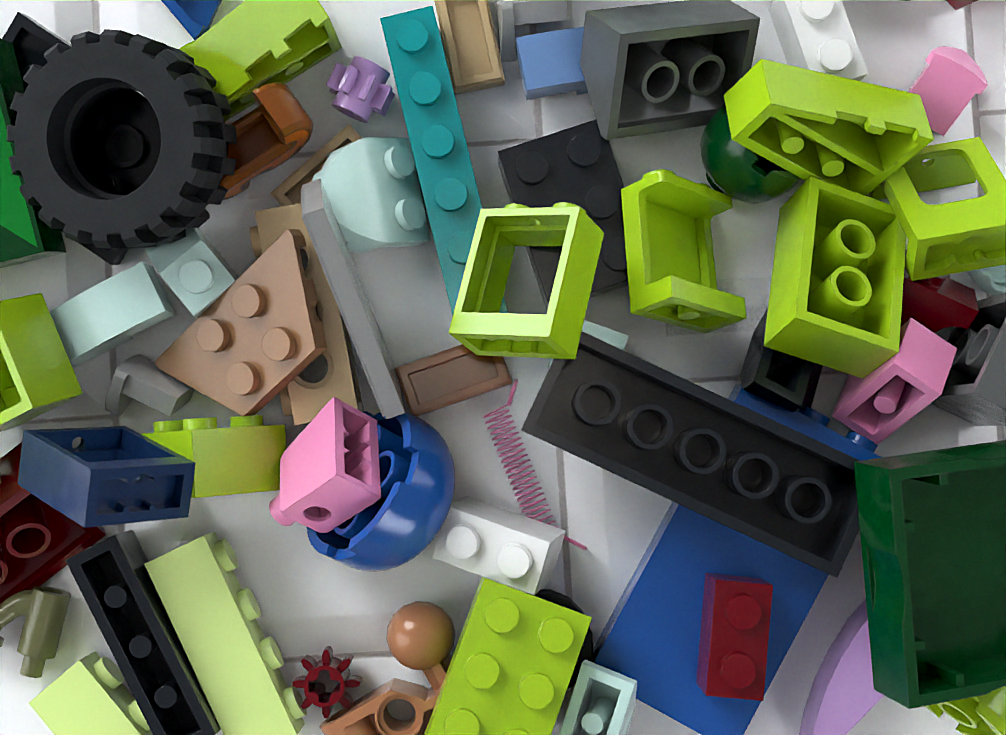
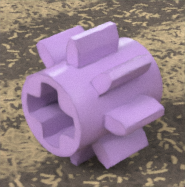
[326,56,395,123]

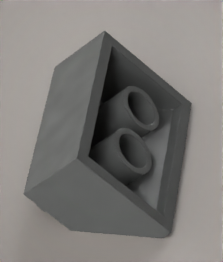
[580,0,760,140]

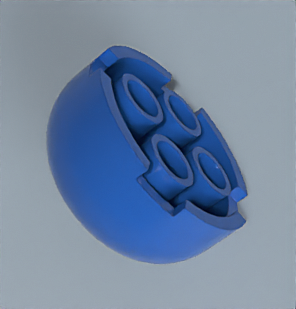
[306,409,455,572]

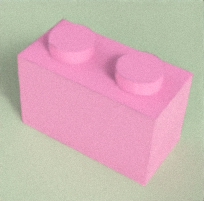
[832,318,957,445]

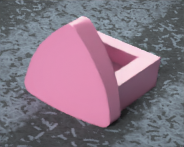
[908,46,988,137]

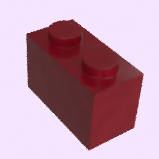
[696,573,773,701]

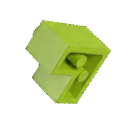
[142,415,286,498]

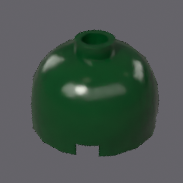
[700,103,802,204]

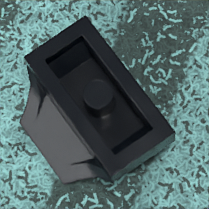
[740,308,823,412]

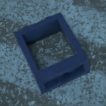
[18,426,196,528]

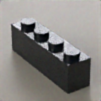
[65,530,221,735]

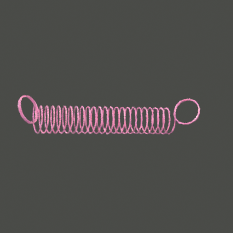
[483,379,587,550]

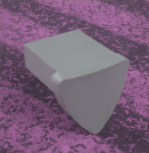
[496,0,568,62]
[105,354,195,417]

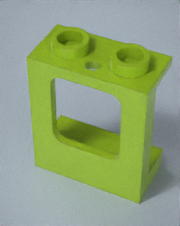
[870,137,1006,281]

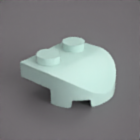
[312,137,431,253]

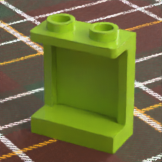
[621,169,747,334]

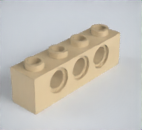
[250,203,364,425]

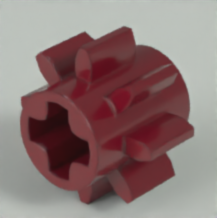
[292,646,363,718]

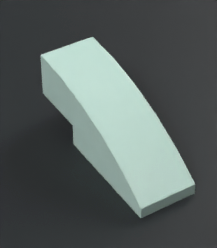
[50,262,176,367]

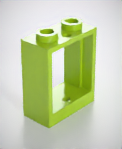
[448,202,604,360]

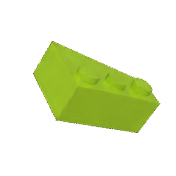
[179,0,342,122]
[724,59,934,196]

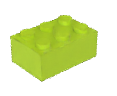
[764,176,906,379]
[424,577,592,735]

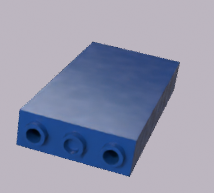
[591,383,883,735]

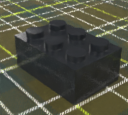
[498,119,628,311]

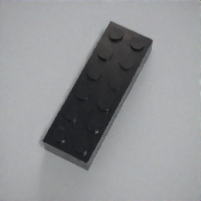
[521,331,860,578]

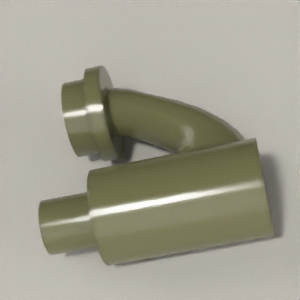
[0,586,71,678]

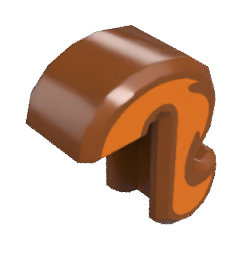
[220,82,314,200]

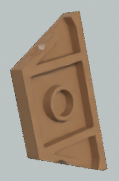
[154,229,327,417]

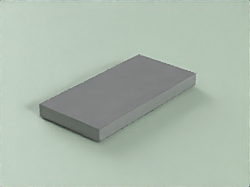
[300,179,405,420]

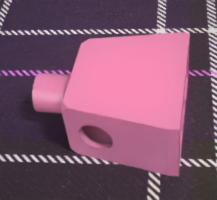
[269,397,381,533]

